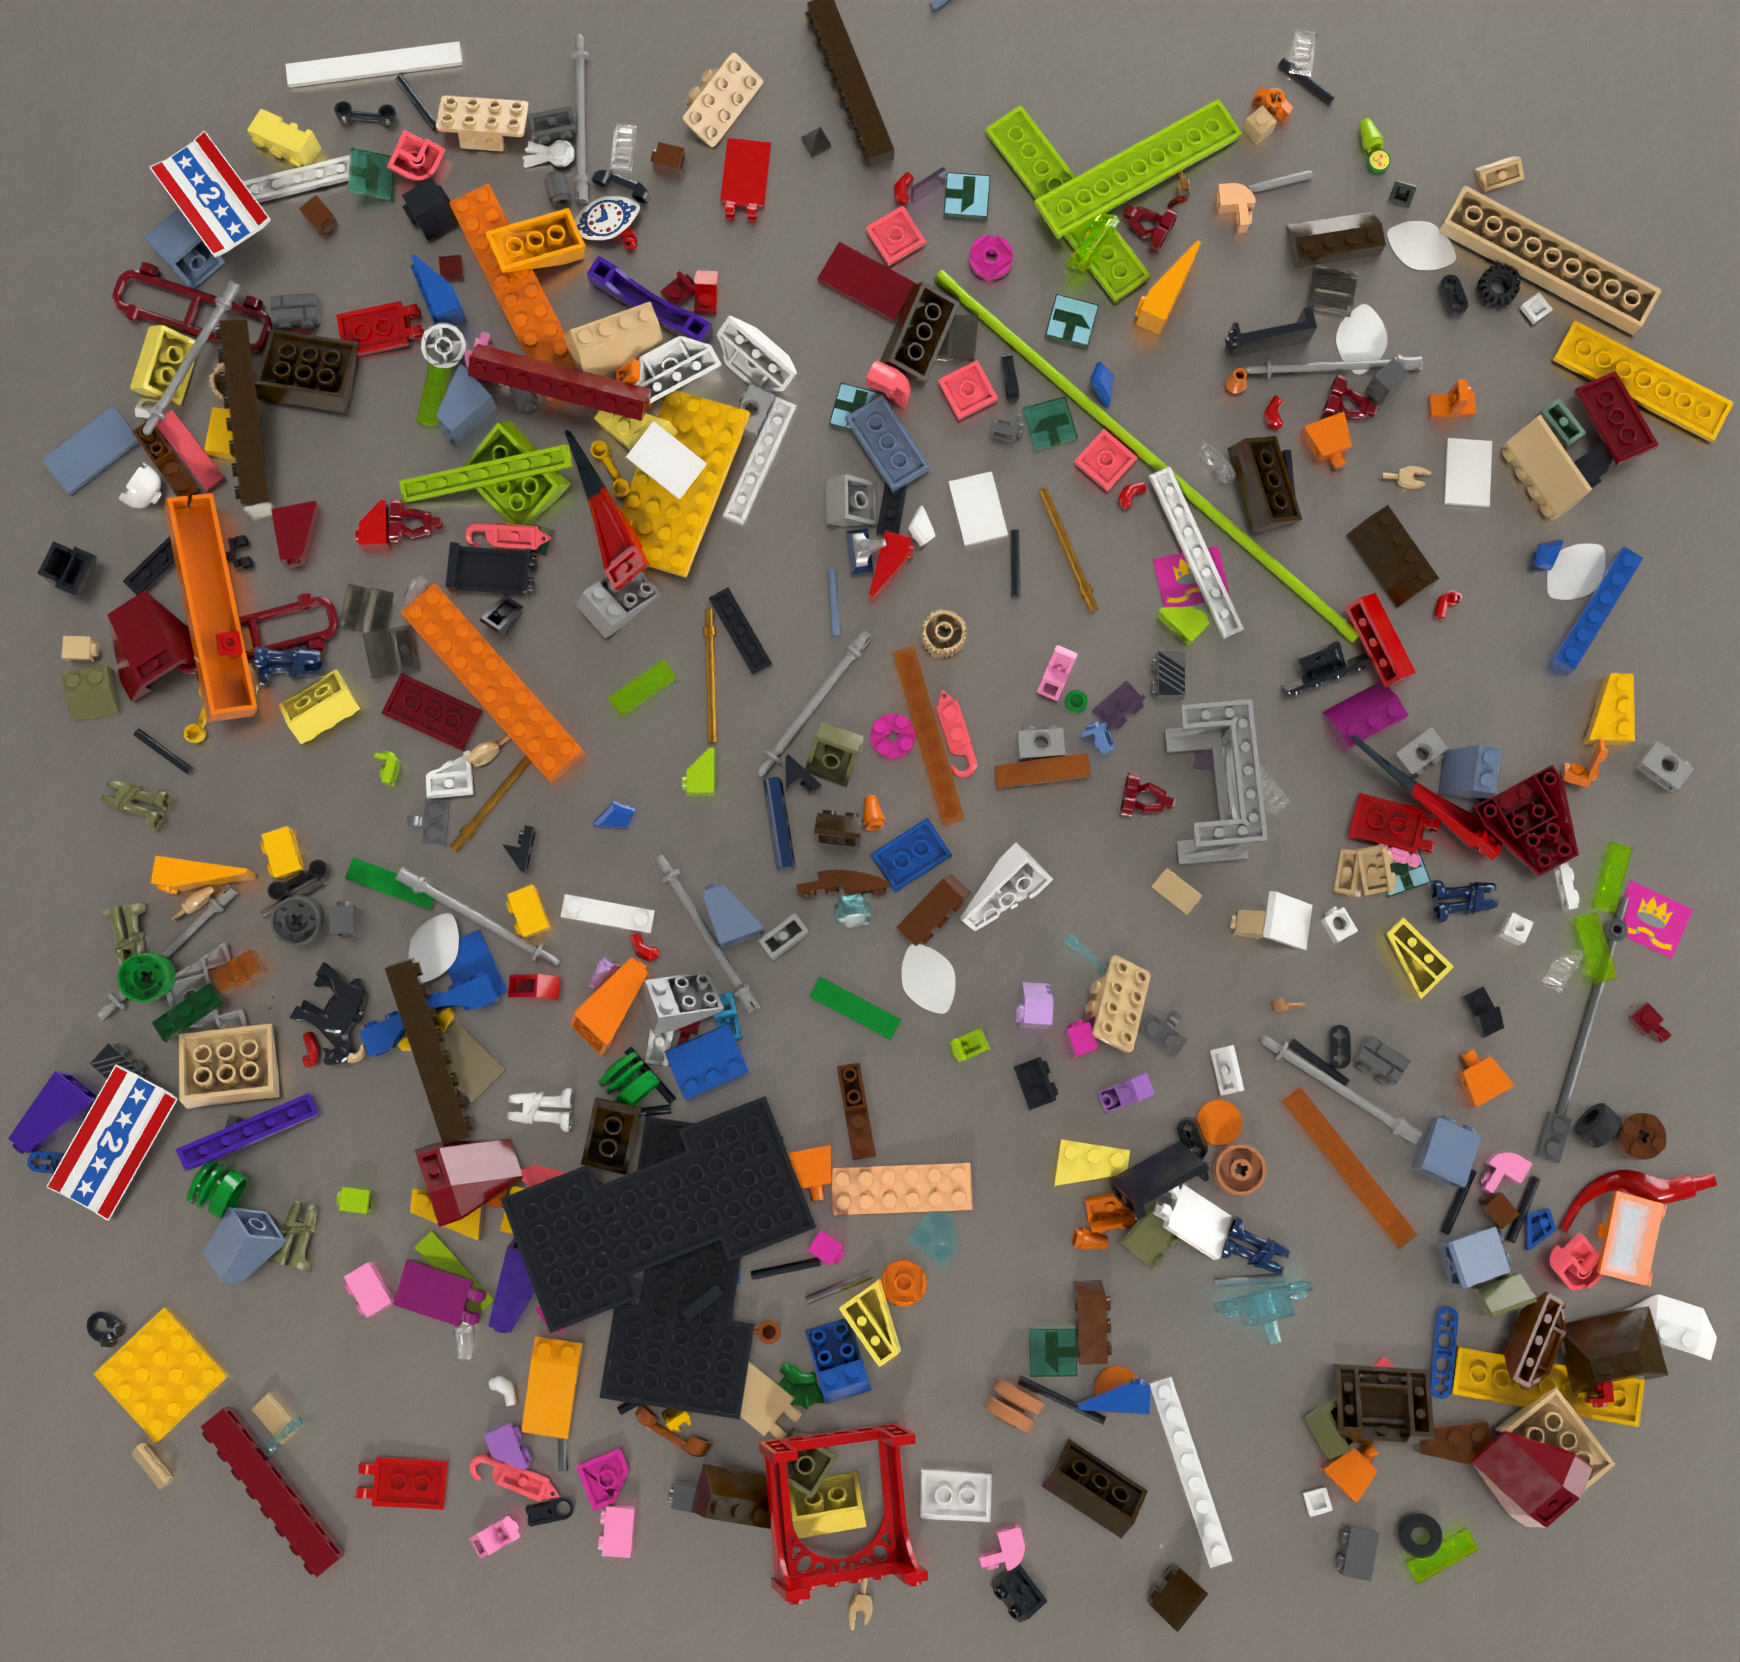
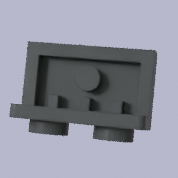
[528,106,577,144]

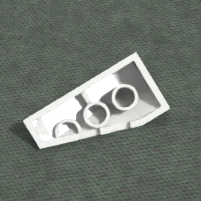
[960,843,1053,931]

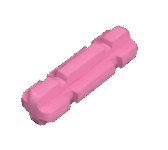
[1379,844,1421,868]

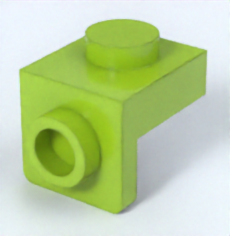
[950,1028,990,1062]

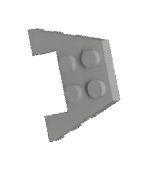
[166,943,248,1029]

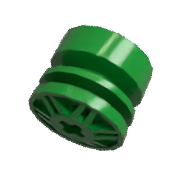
[117,952,176,1002]
[598,1052,660,1106]
[186,1160,248,1220]

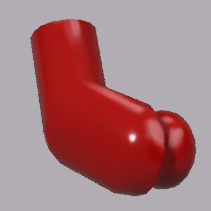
[893,172,914,205]
[617,227,638,250]
[1264,396,1283,429]
[1118,481,1146,509]
[1434,590,1462,619]
[630,933,660,961]
[302,1032,319,1068]

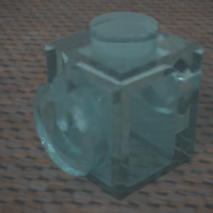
[835,894,872,928]

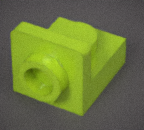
[374,750,401,787]

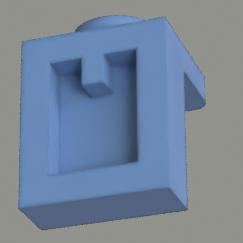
[1080,721,1116,754]

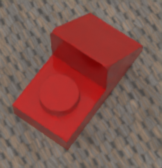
[694,270,719,315]

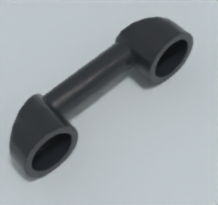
[334,101,397,126]
[591,170,650,204]
[268,860,328,900]

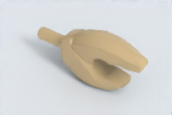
[1382,466,1432,489]
[466,735,510,766]
[171,886,214,921]
[848,1578,873,1630]

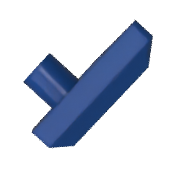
[1090,362,1114,407]
[1532,539,1564,570]
[593,801,635,829]
[1526,1208,1557,1250]

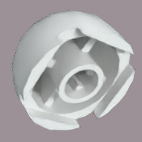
[421,322,466,368]
[119,463,162,509]

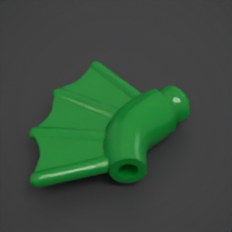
[778,1362,826,1409]

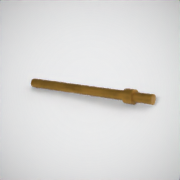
[1039,487,1099,612]
[703,608,717,744]
[449,755,531,852]

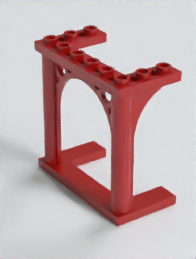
[759,1423,929,1605]

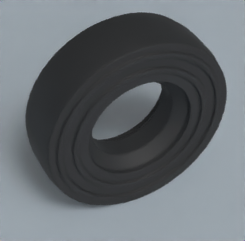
[1399,1514,1443,1558]

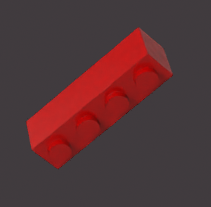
[1344,593,1416,687]

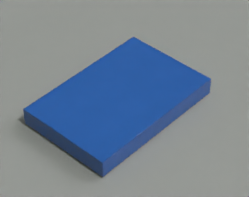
[870,818,952,893]
[447,929,508,1012]

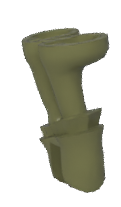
[101,779,171,831]
[102,903,146,967]
[267,1200,318,1272]

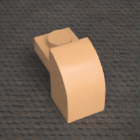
[1216,183,1256,233]

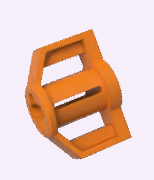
[1252,87,1293,123]

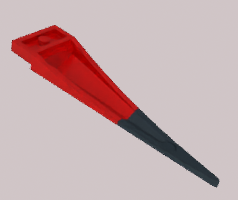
[565,430,650,590]
[1350,735,1502,861]

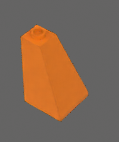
[569,957,648,1057]

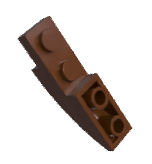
[132,422,202,501]
[796,870,890,900]
[837,1062,876,1160]

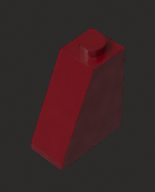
[271,500,321,568]

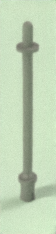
[570,34,590,204]
[143,280,241,435]
[1245,355,1423,379]
[757,629,873,777]
[657,856,760,1015]
[396,867,559,966]
[97,883,238,1019]
[1261,1036,1423,1145]

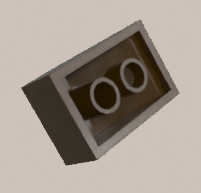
[814,810,863,848]
[581,1097,641,1175]
[1147,1565,1208,1632]

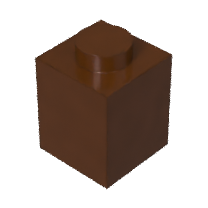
[651,142,686,177]
[299,195,337,236]
[1479,1192,1520,1229]

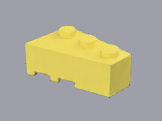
[247,109,321,168]
[594,411,678,450]
[1385,917,1454,999]
[1052,1140,1130,1186]
[839,1278,901,1367]

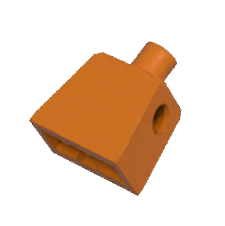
[1301,412,1352,469]
[1458,1049,1514,1108]
[788,1145,832,1201]
[1320,1444,1379,1503]

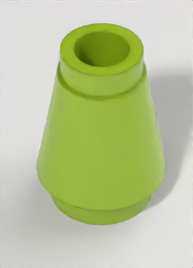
[1359,118,1384,153]

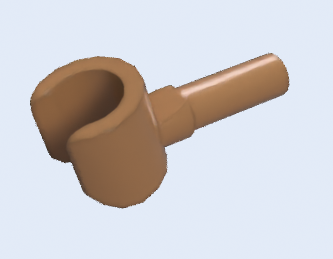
[1177,171,1191,196]
[1271,997,1306,1013]

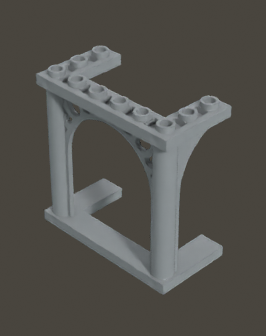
[1164,699,1268,865]

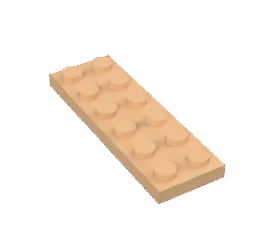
[831,1163,973,1215]

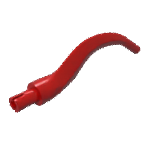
[1559,1170,1717,1233]

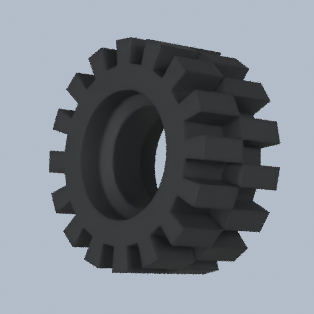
[1477,264,1521,308]

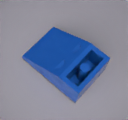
[410,255,467,326]
[805,1318,872,1404]

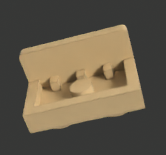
[1356,844,1397,895]

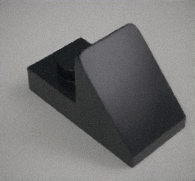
[480,595,523,636]
[785,754,822,794]
[503,825,537,874]
[1462,986,1504,1038]

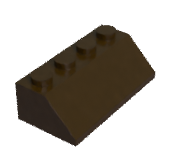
[1286,212,1386,268]
[880,281,960,382]
[1227,436,1303,533]
[1346,505,1440,608]
[1041,1439,1148,1538]
[691,1463,771,1529]

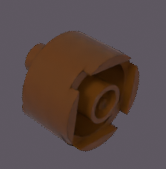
[1612,1113,1666,1160]

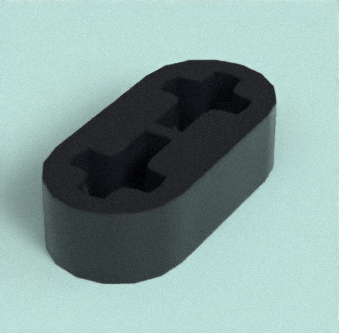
[1438,274,1468,317]
[1328,1025,1351,1069]
[1177,1117,1208,1159]

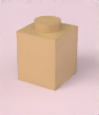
[1242,105,1277,145]
[61,636,99,663]

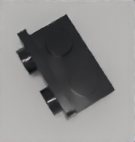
[1013,1057,1059,1110]
[991,1564,1048,1622]

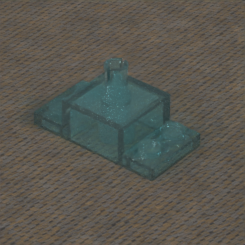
[1213,1280,1313,1345]

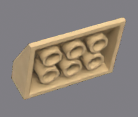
[563,302,664,380]
[1501,415,1592,521]
[179,1024,280,1109]
[1494,1388,1616,1492]

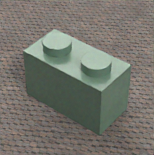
[1534,398,1586,450]

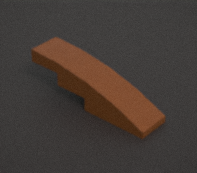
[994,753,1091,789]

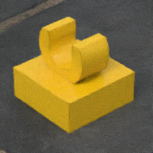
[661,1408,691,1433]

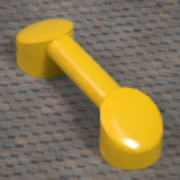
[591,440,631,497]
[184,687,207,743]
[397,1007,455,1051]

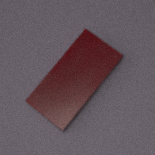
[817,241,916,323]
[1574,371,1659,466]
[381,673,483,752]

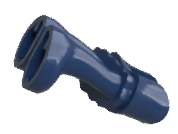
[254,647,323,685]
[1431,880,1499,923]
[1220,1216,1291,1274]

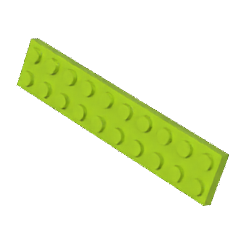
[1034,98,1243,240]
[985,105,1151,303]

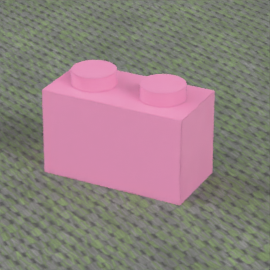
[344,1261,395,1318]
[598,1504,636,1558]

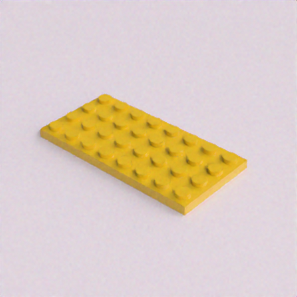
[620,390,751,578]

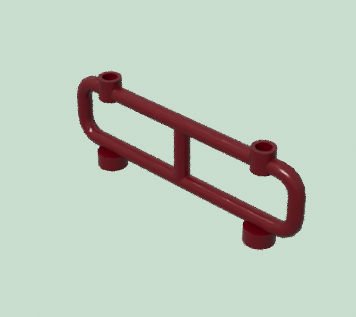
[112,262,273,353]
[177,593,338,682]

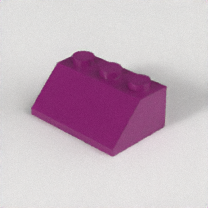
[1322,681,1409,752]

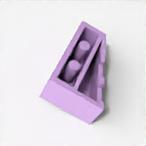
[1016,982,1054,1029]

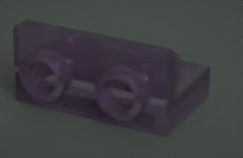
[1092,680,1146,731]

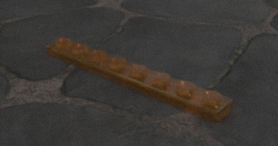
[892,646,964,825]
[1281,1087,1418,1249]

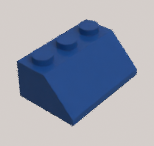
[664,1023,749,1100]

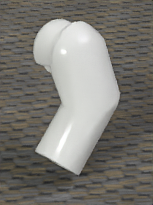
[489,1376,518,1407]

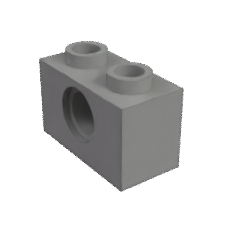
[739,384,775,441]
[1017,725,1066,762]
[1391,727,1448,777]
[1635,741,1694,793]
[758,913,809,961]

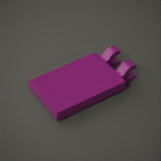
[394,1259,487,1326]

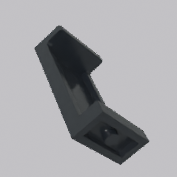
[1225,306,1317,357]
[445,542,537,598]
[1110,1141,1209,1220]

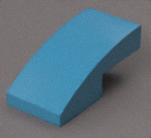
[714,991,743,1041]

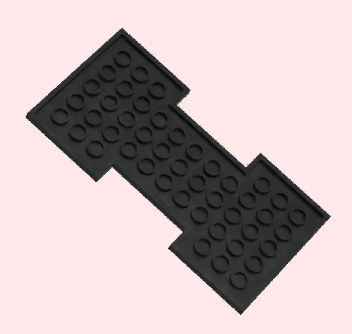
[500,1096,816,1333]
[599,1116,784,1419]

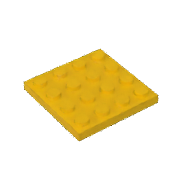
[93,1307,228,1443]

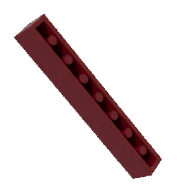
[468,344,651,421]
[201,1406,344,1578]

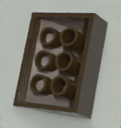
[255,328,359,413]

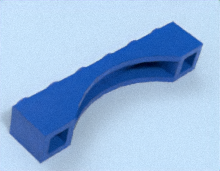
[1548,546,1643,675]
[359,972,501,1058]

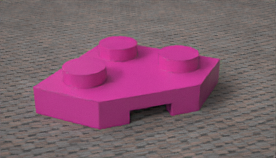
[576,1447,630,1511]

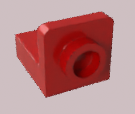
[215,631,243,659]
[1584,1382,1614,1408]

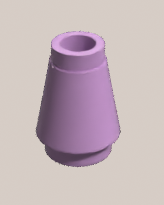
[589,957,620,991]

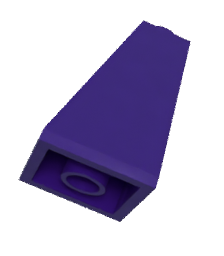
[8,1071,97,1154]
[488,1237,535,1333]

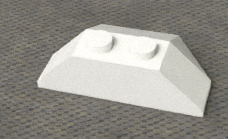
[717,316,797,392]
[633,336,721,404]
[1625,1294,1717,1360]

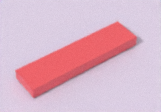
[156,409,226,492]

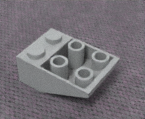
[576,572,661,639]
[639,971,724,1034]

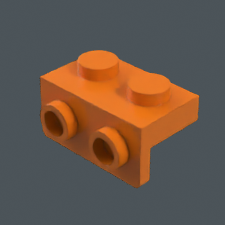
[1084,1192,1137,1233]

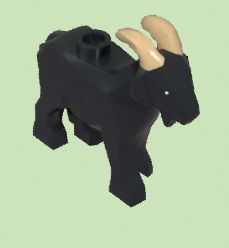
[289,962,367,1066]

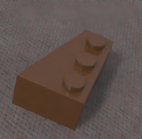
[896,873,971,946]
[1073,1280,1112,1365]
[1414,1419,1491,1465]

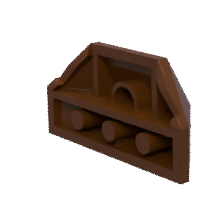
[1503,1291,1567,1389]

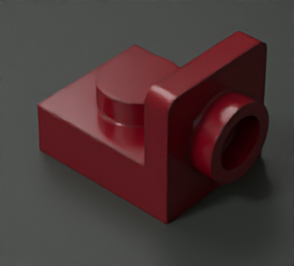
[660,271,695,307]

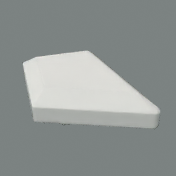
[908,506,935,547]

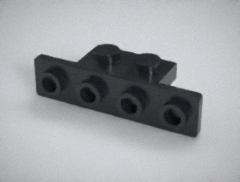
[1281,641,1372,695]

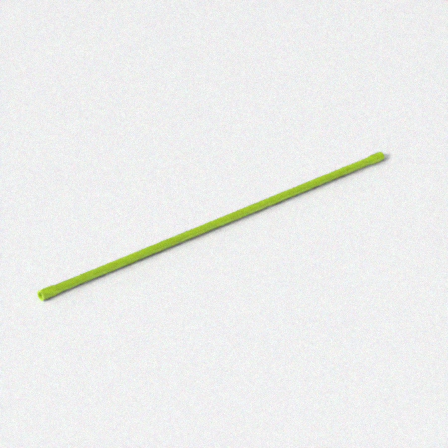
[934,270,1359,643]

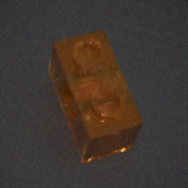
[209,949,267,994]

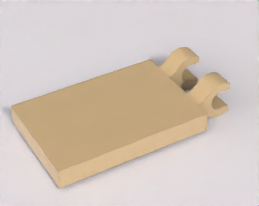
[741,1361,803,1439]

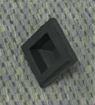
[801,127,831,156]
[1388,180,1417,207]

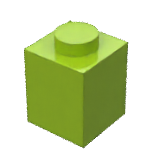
[336,1187,374,1214]

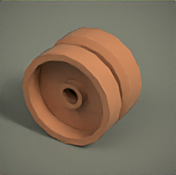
[1211,1144,1267,1196]
[984,1378,1045,1434]

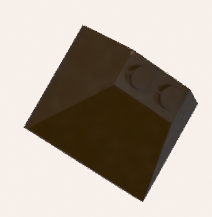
[1560,1306,1668,1395]
[1335,1364,1435,1446]

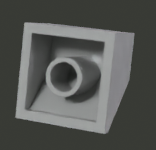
[826,474,877,527]

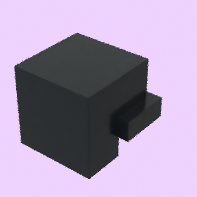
[402,178,458,240]
[37,541,97,598]

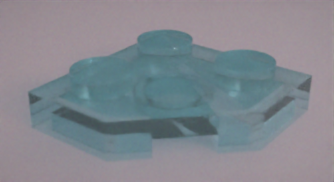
[907,1211,958,1269]

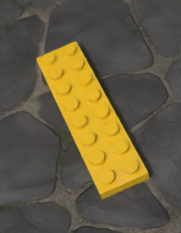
[1553,320,1734,443]
[1451,1347,1645,1427]

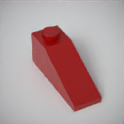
[869,531,914,601]

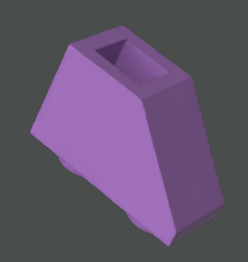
[1097,1073,1155,1114]
[483,1422,532,1470]

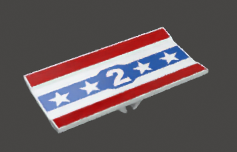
[150,130,271,257]
[46,1064,178,1221]

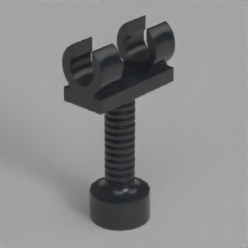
[225,535,254,571]

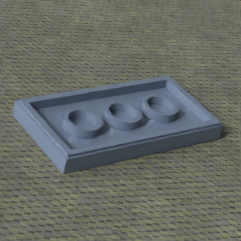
[845,394,930,493]
[41,405,139,496]

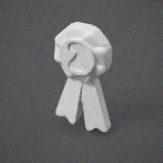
[522,140,575,168]

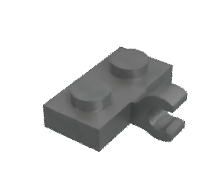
[406,799,449,847]
[1138,1011,1187,1059]

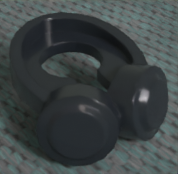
[86,1312,125,1348]

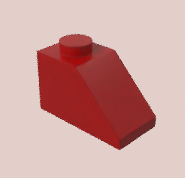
[355,500,390,550]
[508,974,560,1000]

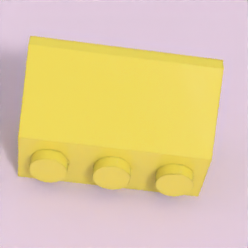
[130,325,195,405]
[278,669,360,744]
[789,1471,867,1539]

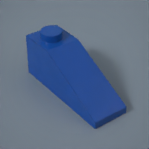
[1076,1378,1151,1414]

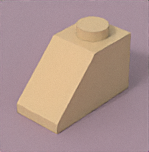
[1229,910,1266,939]

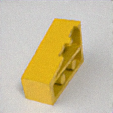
[1582,673,1635,746]
[410,1189,485,1241]

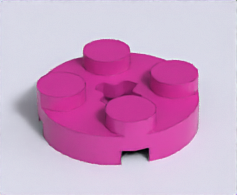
[969,235,1013,281]
[870,713,915,760]

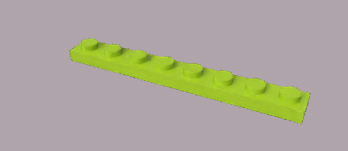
[399,444,573,503]

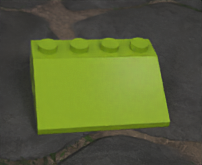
[462,421,570,525]

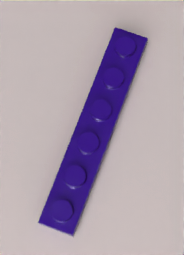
[176,1093,318,1172]

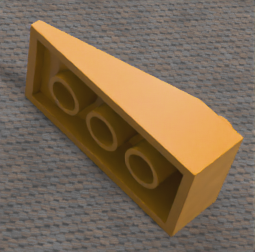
[485,208,585,273]
[1135,240,1201,335]
[151,856,258,895]
[521,1336,584,1439]

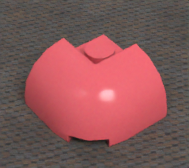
[386,130,446,181]
[866,360,911,409]
[1549,1233,1604,1291]

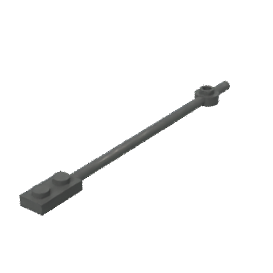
[1535,896,1629,1163]

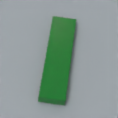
[345,857,439,911]
[809,977,901,1040]

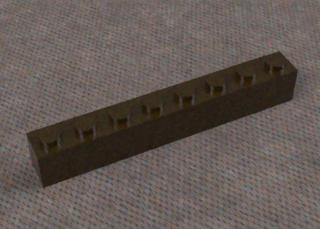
[805,0,894,167]
[214,319,269,504]
[385,958,474,1145]

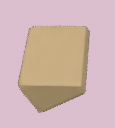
[1474,156,1524,193]
[1333,848,1362,898]
[1151,867,1202,915]
[251,1393,300,1445]
[132,1442,174,1490]

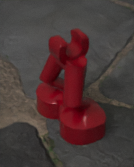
[1123,205,1178,251]
[1322,374,1379,419]
[389,499,442,543]
[1119,772,1176,817]

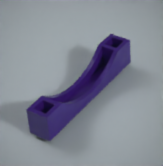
[587,255,713,343]

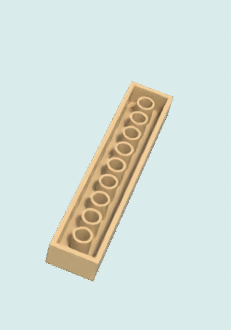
[1438,185,1662,336]

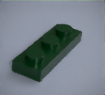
[152,983,224,1043]

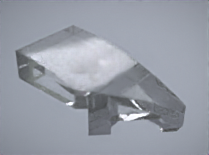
[1541,952,1585,993]

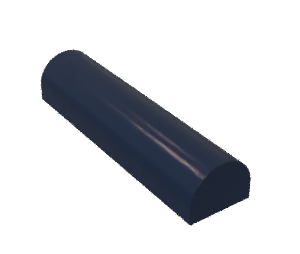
[763,777,796,871]

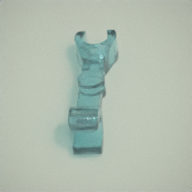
[1065,935,1109,977]
[259,1416,304,1458]

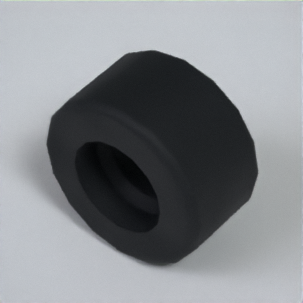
[1575,1103,1621,1148]

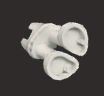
[507,1088,574,1132]

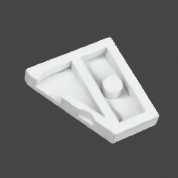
[426,750,474,799]

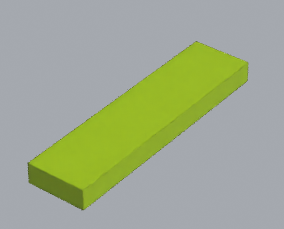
[415,1231,494,1313]

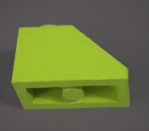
[1156,607,1210,646]
[682,747,715,796]

